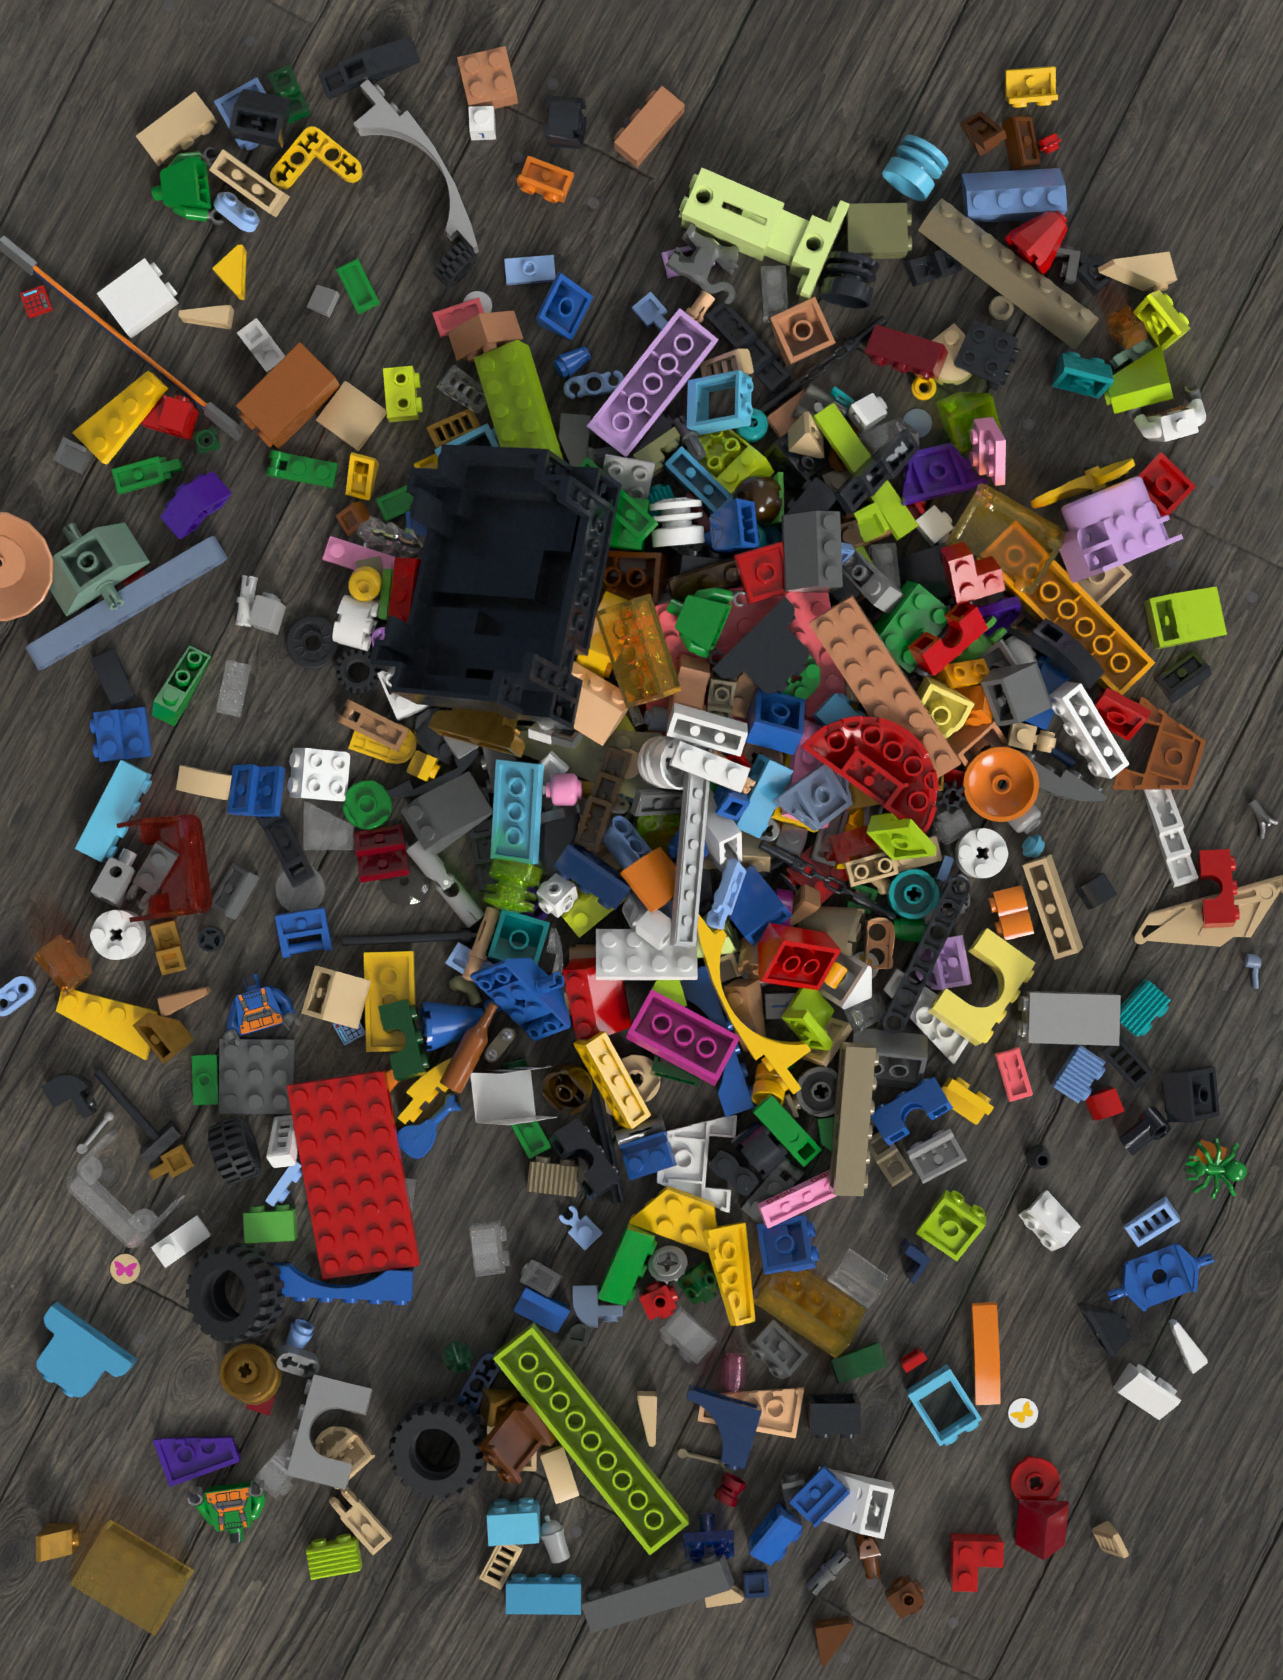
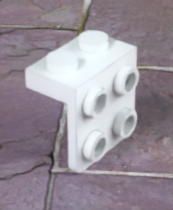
[287,748,350,801]

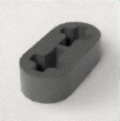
[274,1345,320,1378]

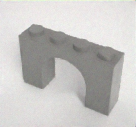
[283,1375,373,1490]

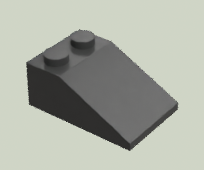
[401,771,493,854]

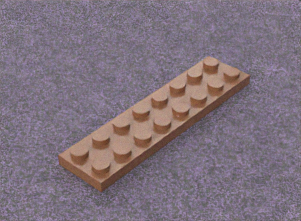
[809,595,961,778]

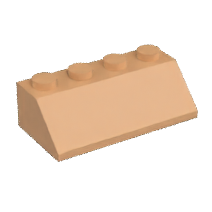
[571,661,634,746]

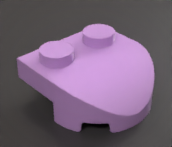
[915,935,972,990]

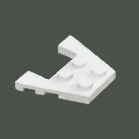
[657,1114,737,1212]

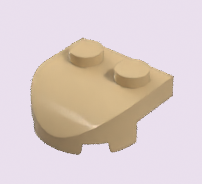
[932,324,973,385]
[315,1426,376,1489]

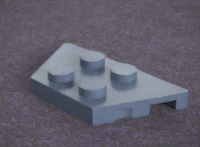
[773,763,852,831]

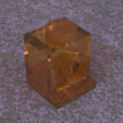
[1107,305,1148,350]

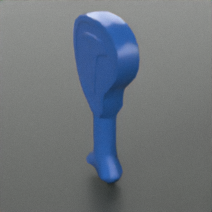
[397,1094,462,1159]

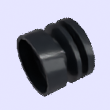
[819,251,879,309]

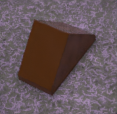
[813,1616,854,1667]

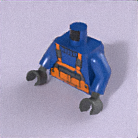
[223,974,301,1047]

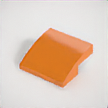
[620,847,676,913]

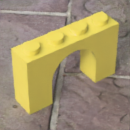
[927,928,1035,1046]

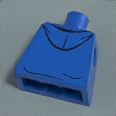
[704,498,759,553]

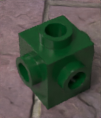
[676,1261,719,1305]

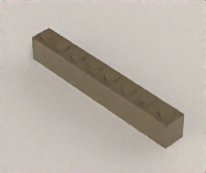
[918,198,1099,350]

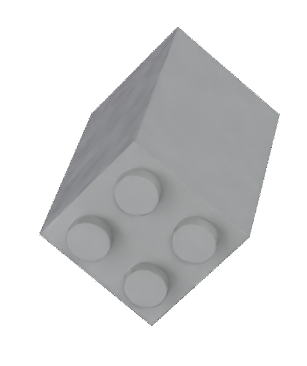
[1017,990,1121,1046]

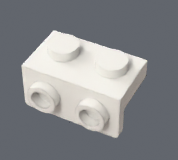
[1019,1190,1080,1251]

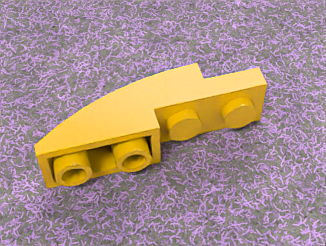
[398,1057,453,1124]

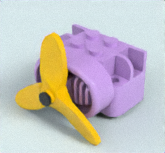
[1030,458,1183,583]

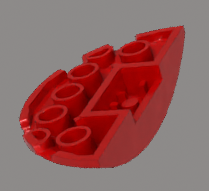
[801,716,939,834]

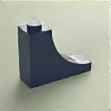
[686,1384,762,1470]

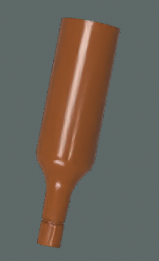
[440,1002,498,1093]

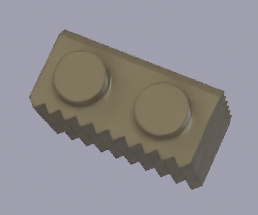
[527,1156,580,1197]

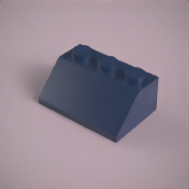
[554,839,631,910]

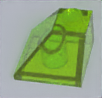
[936,392,1003,454]

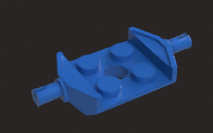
[1107,1243,1214,1311]

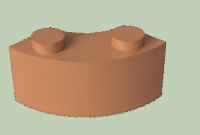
[667,654,713,721]

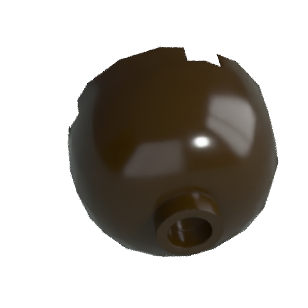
[733,475,783,526]
[542,1063,593,1114]

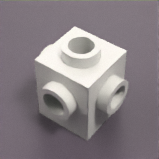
[537,873,578,918]

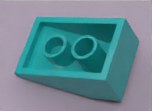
[1051,352,1114,399]

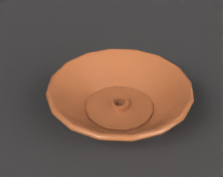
[0,512,53,621]

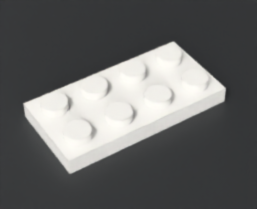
[596,929,698,980]

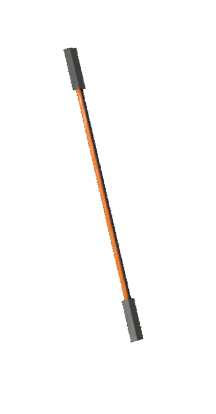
[0,236,244,441]

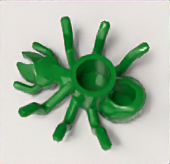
[1184,1138,1247,1199]

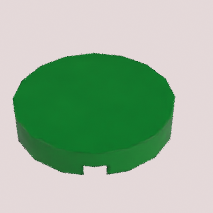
[343,780,392,829]

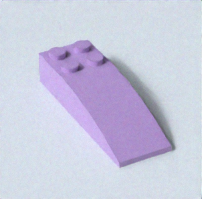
[587,308,719,457]

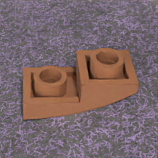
[766,387,817,438]

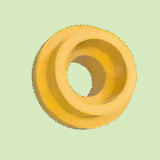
[911,377,936,400]

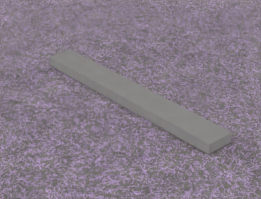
[670,742,713,947]

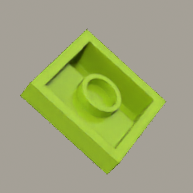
[867,813,937,860]
[916,1190,987,1261]

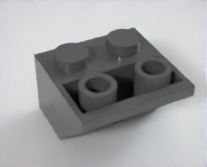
[981,662,1052,726]

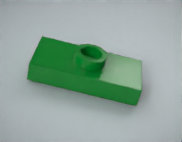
[192,1054,219,1105]

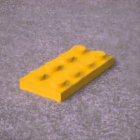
[364,951,416,1052]

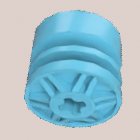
[882,135,949,201]

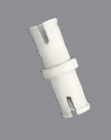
[235,575,258,627]

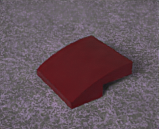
[354,824,410,883]

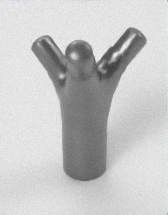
[1248,799,1278,839]

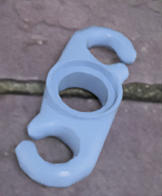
[563,370,624,399]

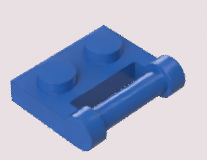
[275,906,333,958]

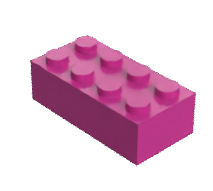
[626,989,740,1086]

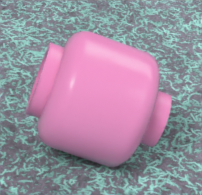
[546,773,582,806]

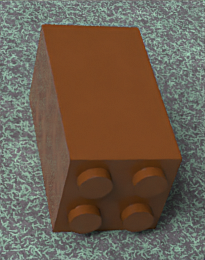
[236,342,341,450]

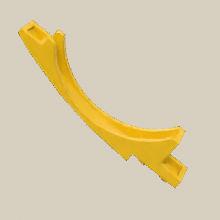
[697,915,811,1094]

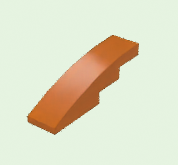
[971,1302,1000,1405]

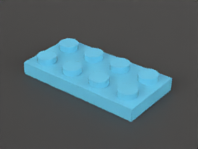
[490,759,544,864]

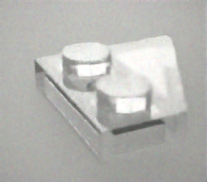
[303,802,354,850]

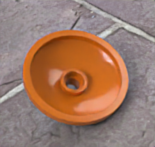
[963,747,1039,822]

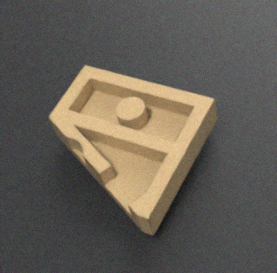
[800,1017,853,1067]

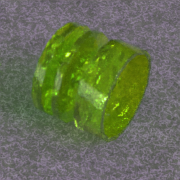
[483,858,543,913]

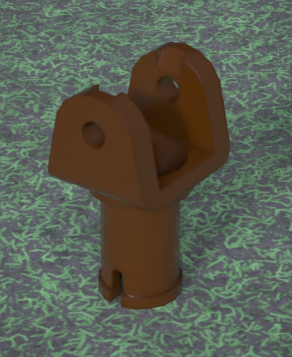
[856,1533,881,1580]

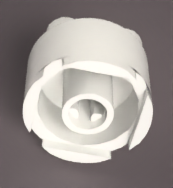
[333,595,380,651]
[955,828,1008,878]
[90,910,146,960]

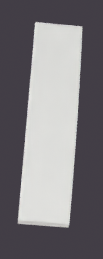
[1143,790,1198,887]

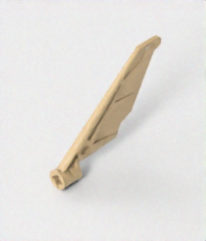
[1133,875,1283,947]

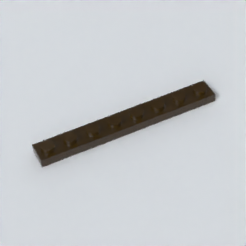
[667,517,862,602]

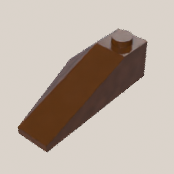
[601,551,670,604]

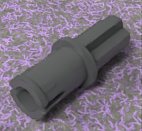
[673,416,706,461]

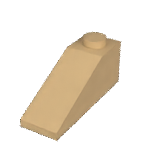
[1098,252,1177,292]

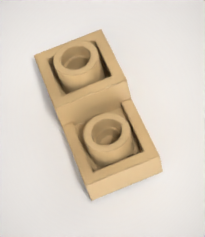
[176,765,232,800]
[539,1445,579,1504]

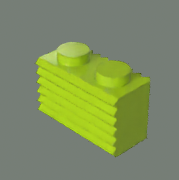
[306,1534,363,1580]

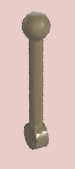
[678,1448,726,1468]

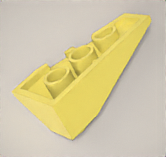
[916,675,975,739]

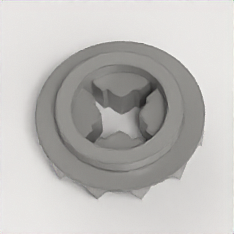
[648,1246,688,1284]

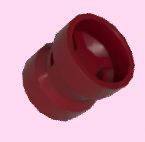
[713,1472,747,1507]

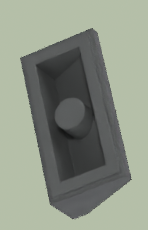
[209,862,259,920]

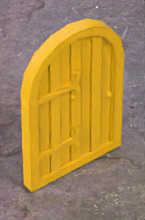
[348,714,417,764]

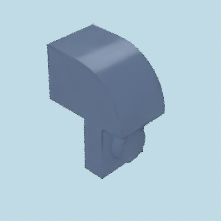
[573,1285,623,1328]

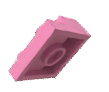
[969,417,1006,486]

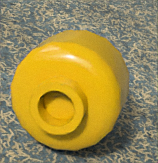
[348,566,382,602]

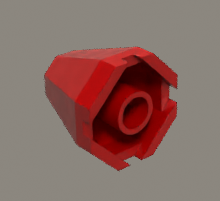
[1004,210,1068,275]

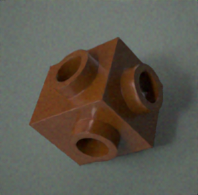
[884,1575,925,1619]

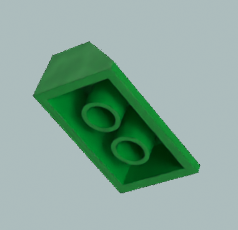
[597,1222,657,1306]

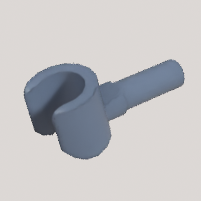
[1244,953,1261,989]

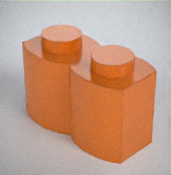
[988,885,1034,940]

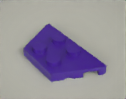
[901,443,988,506]

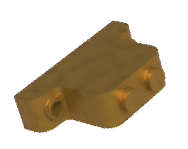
[428,708,526,757]

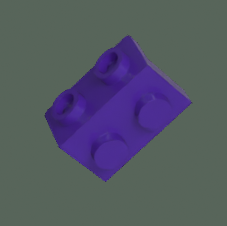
[977,596,1021,637]

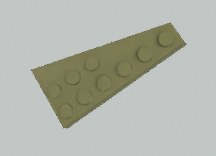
[515,725,663,799]

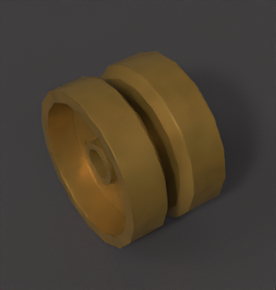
[219,1344,282,1405]

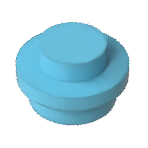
[1022,834,1045,858]

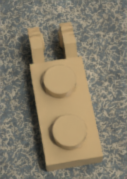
[329,1487,393,1555]

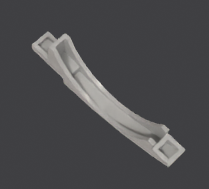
[353,79,479,253]

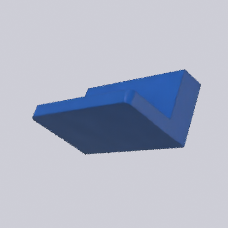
[514,1285,571,1333]

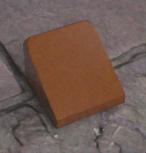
[335,501,373,536]

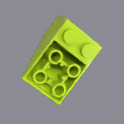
[1144,586,1227,650]

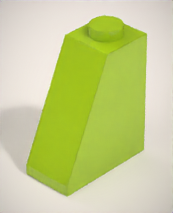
[1104,346,1174,414]

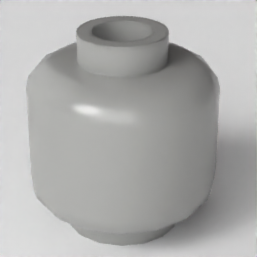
[1007,803,1041,834]

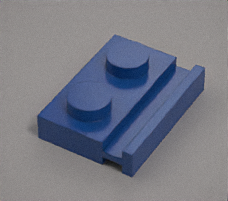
[619,1131,677,1180]
[789,1465,850,1528]

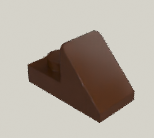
[960,112,1007,156]

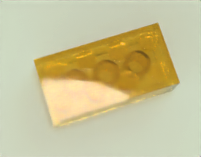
[596,594,682,709]

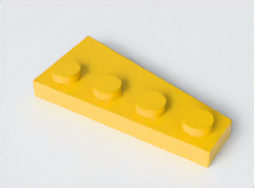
[72,371,168,465]
[56,987,160,1060]
[702,1222,755,1326]

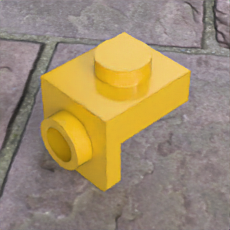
[407,750,440,782]

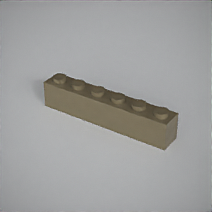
[829,1042,879,1196]

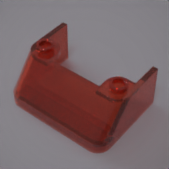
[117,814,212,923]

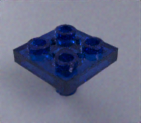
[683,1513,734,1562]

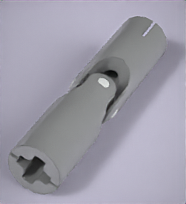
[406,840,485,928]

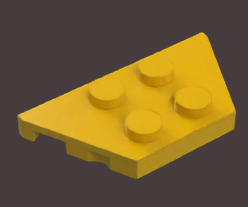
[629,1185,717,1253]

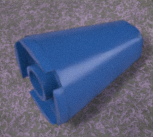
[420,1001,489,1051]

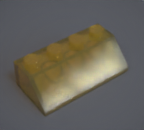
[753,1269,866,1358]

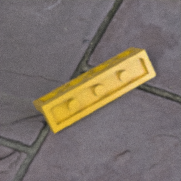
[573,1031,651,1129]

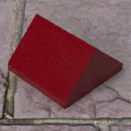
[1015,1500,1069,1560]

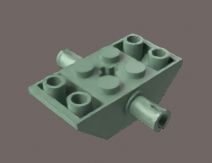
[50,523,150,617]

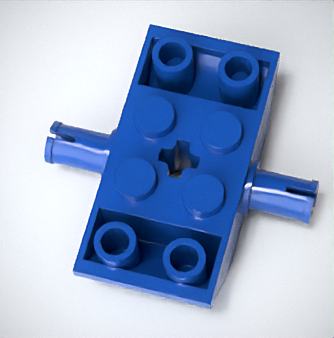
[470,958,571,1041]

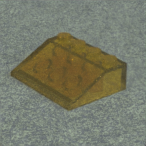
[70,1520,194,1636]

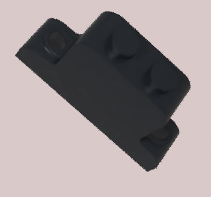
[711,597,809,695]

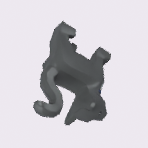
[666,223,739,304]

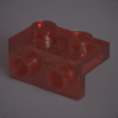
[824,825,880,865]

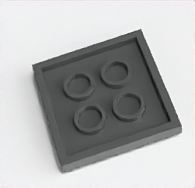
[219,1039,295,1114]

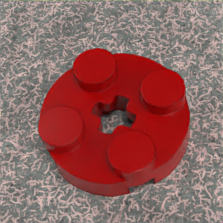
[1010,1456,1061,1501]

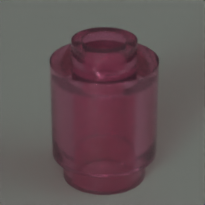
[720,1353,747,1392]

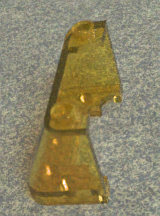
[945,483,1066,594]

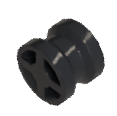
[197,927,225,952]

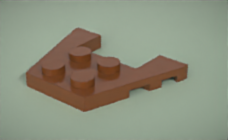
[1111,697,1206,790]

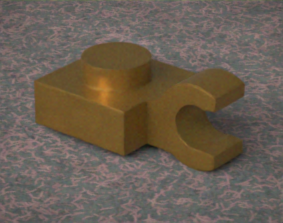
[148,1144,195,1180]

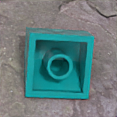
[487,909,550,965]

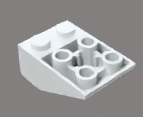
[818,1466,895,1539]

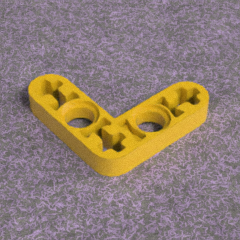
[270,127,363,190]

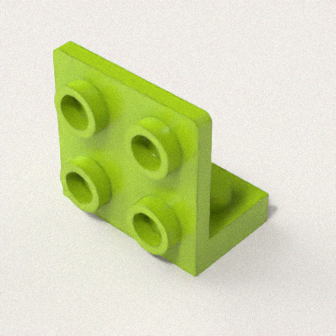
[782,988,834,1050]

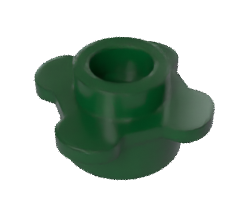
[193,427,221,455]

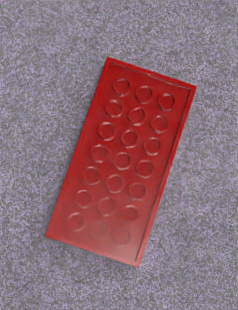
[286,1070,421,1280]

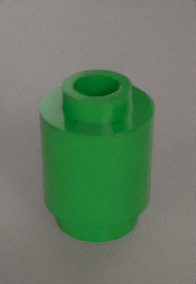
[893,916,927,942]

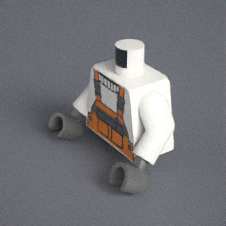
[1127,384,1206,442]

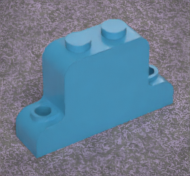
[37,1302,137,1397]

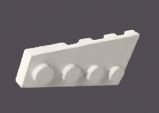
[883,969,969,1064]

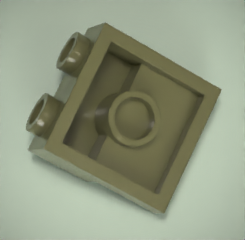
[633,427,680,479]

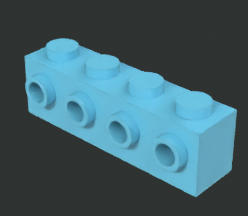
[75,760,152,863]

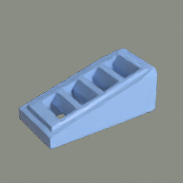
[1124,1196,1180,1247]

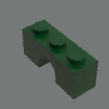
[378,999,430,1081]

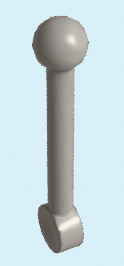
[77,1111,114,1154]

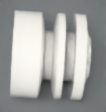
[649,497,705,547]
[637,735,687,790]

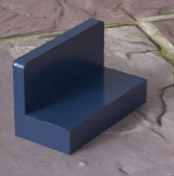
[899,1238,931,1284]

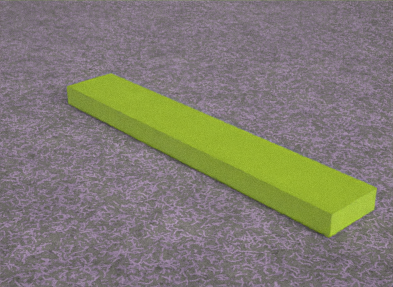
[812,403,919,540]

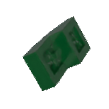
[267,64,311,124]
[829,1342,888,1384]

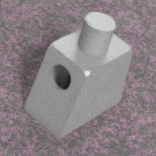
[91,848,137,909]

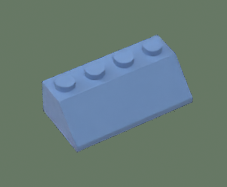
[961,168,1067,223]

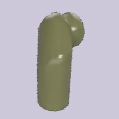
[449,975,482,1005]

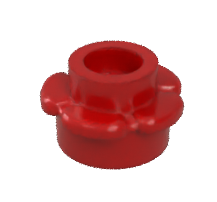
[1038,133,1062,154]

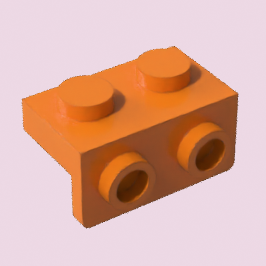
[517,156,574,203]

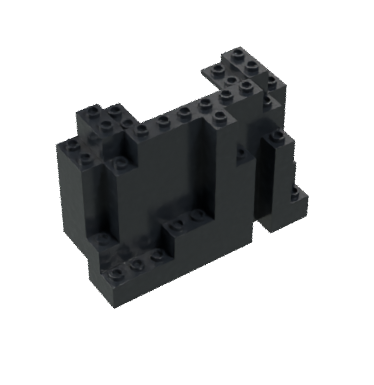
[370,444,622,730]

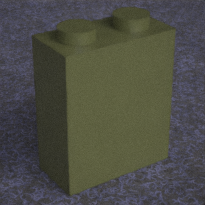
[846,203,912,259]

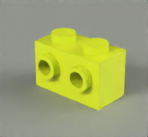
[383,366,423,422]

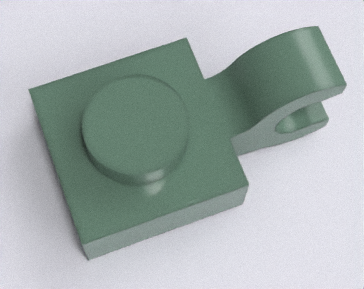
[1109,330,1154,369]

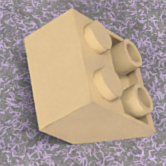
[301,965,371,1029]

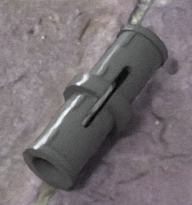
[614,1116,666,1146]
[805,1548,851,1596]

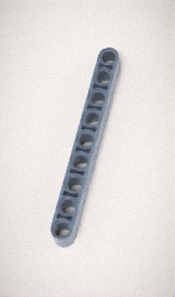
[26,536,228,670]

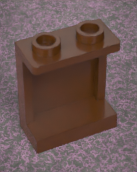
[478,1402,556,1484]

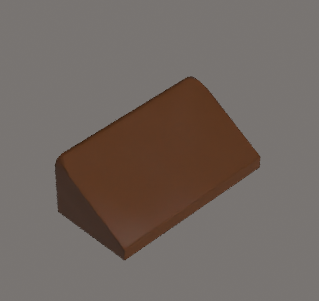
[1002,116,1041,170]

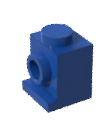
[713,785,750,821]

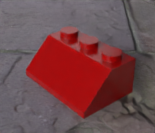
[758,923,841,990]
[563,958,632,1039]

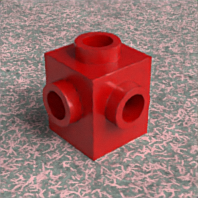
[639,1281,679,1320]

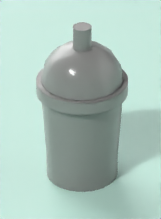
[540,1515,570,1563]

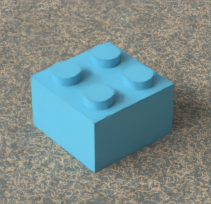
[487,1497,541,1546]

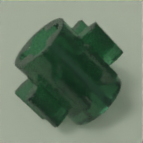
[441,1341,474,1373]

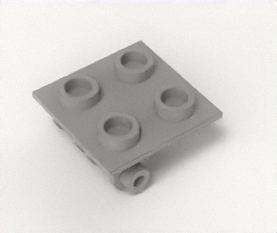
[603,454,655,500]

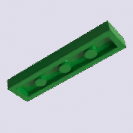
[578,457,658,542]

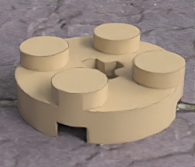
[621,1054,660,1103]

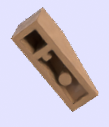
[724,978,766,1052]

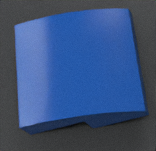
[227,764,285,817]

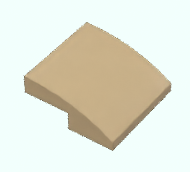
[316,381,387,452]

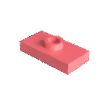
[432,297,484,338]
[994,1047,1033,1102]

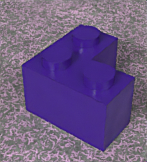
[160,471,232,539]

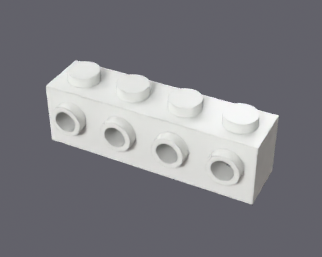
[1049,681,1129,779]

